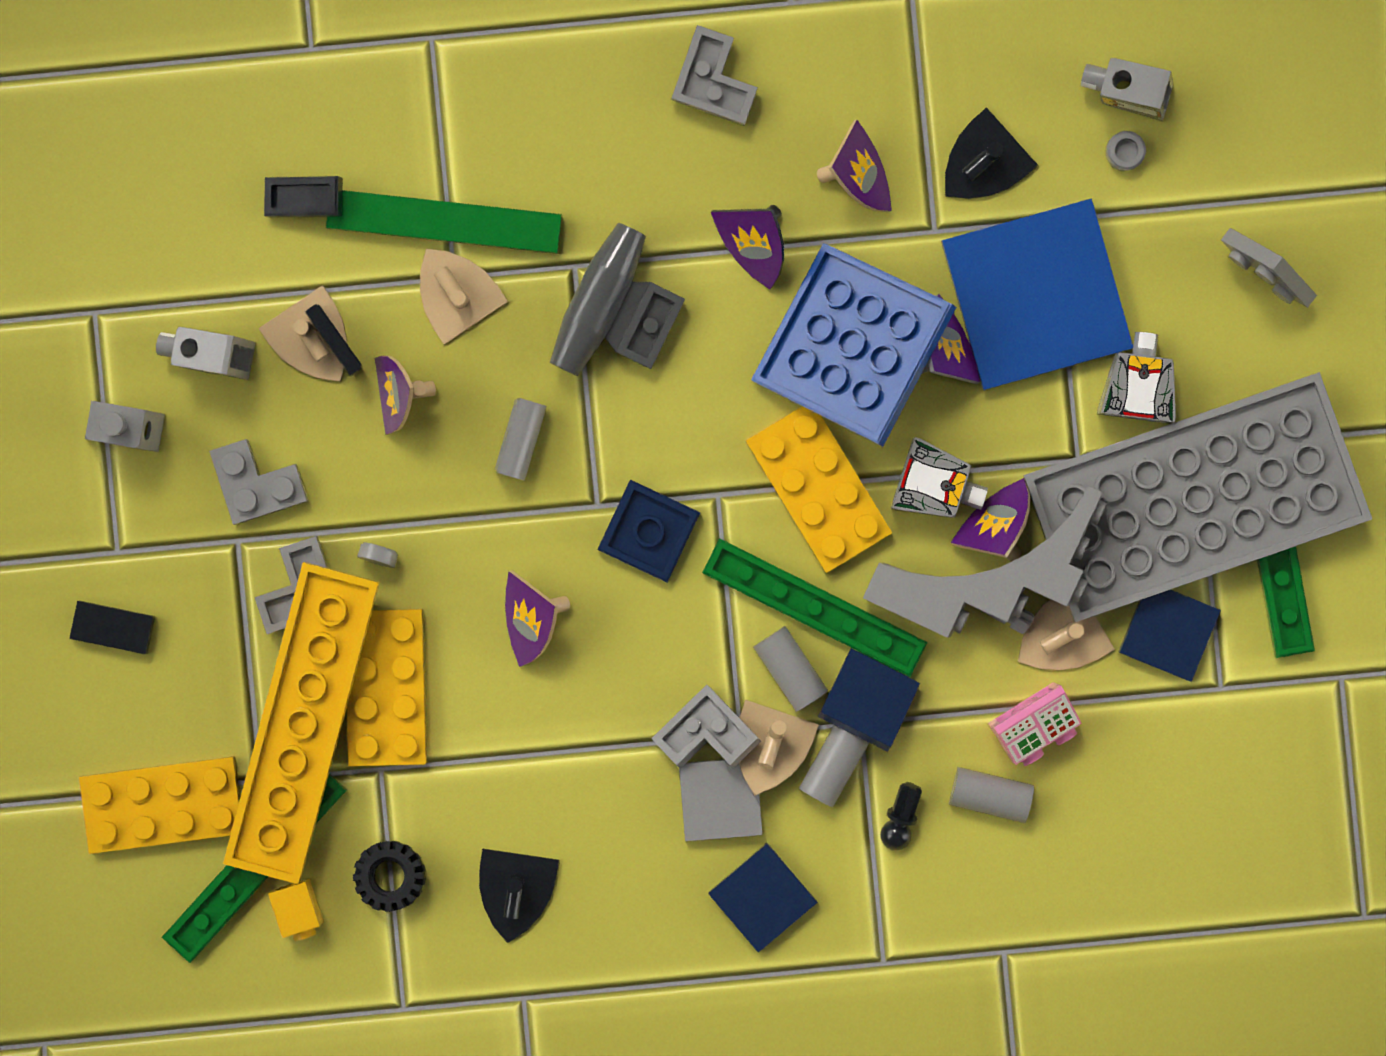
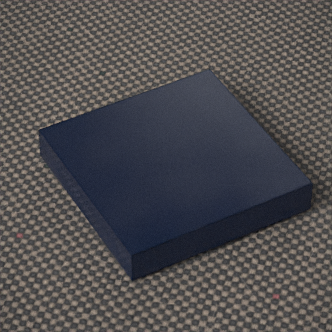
[597,480,701,583]
[1118,589,1221,682]
[818,648,920,752]
[708,842,818,953]

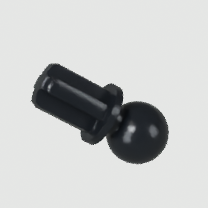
[880,782,922,850]

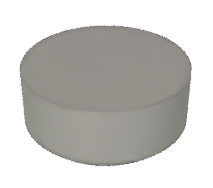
[1106,131,1146,171]
[357,542,398,568]

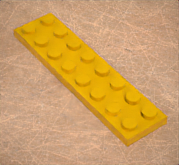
[223,562,380,884]

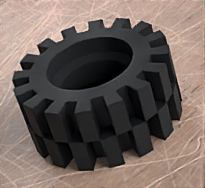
[353,841,426,912]

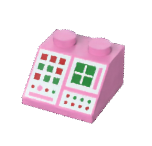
[988,682,1082,766]

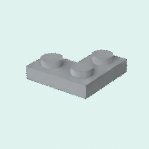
[671,25,758,126]
[1221,228,1317,308]
[209,439,308,525]
[254,536,328,634]
[651,685,761,768]

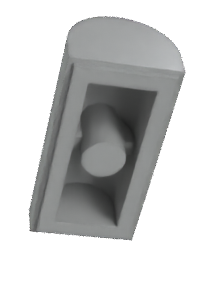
[494,398,547,481]
[753,626,828,712]
[799,725,869,807]
[949,767,1034,823]

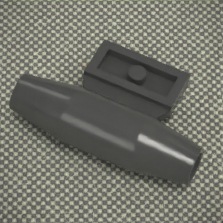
[550,223,685,376]

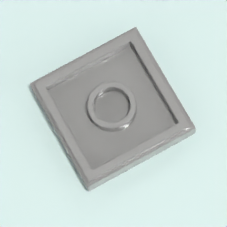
[679,759,763,841]

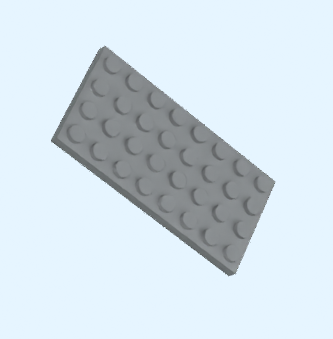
[1023,372,1372,622]

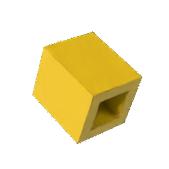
[268,878,324,941]

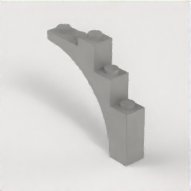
[863,486,1107,638]

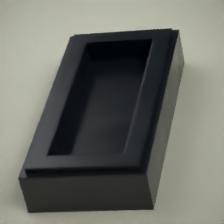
[264,176,343,218]
[305,304,362,377]
[69,600,155,654]

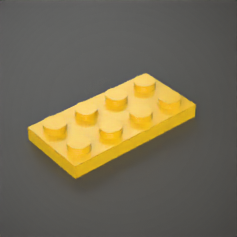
[746,407,892,573]
[347,609,427,766]
[79,756,240,854]

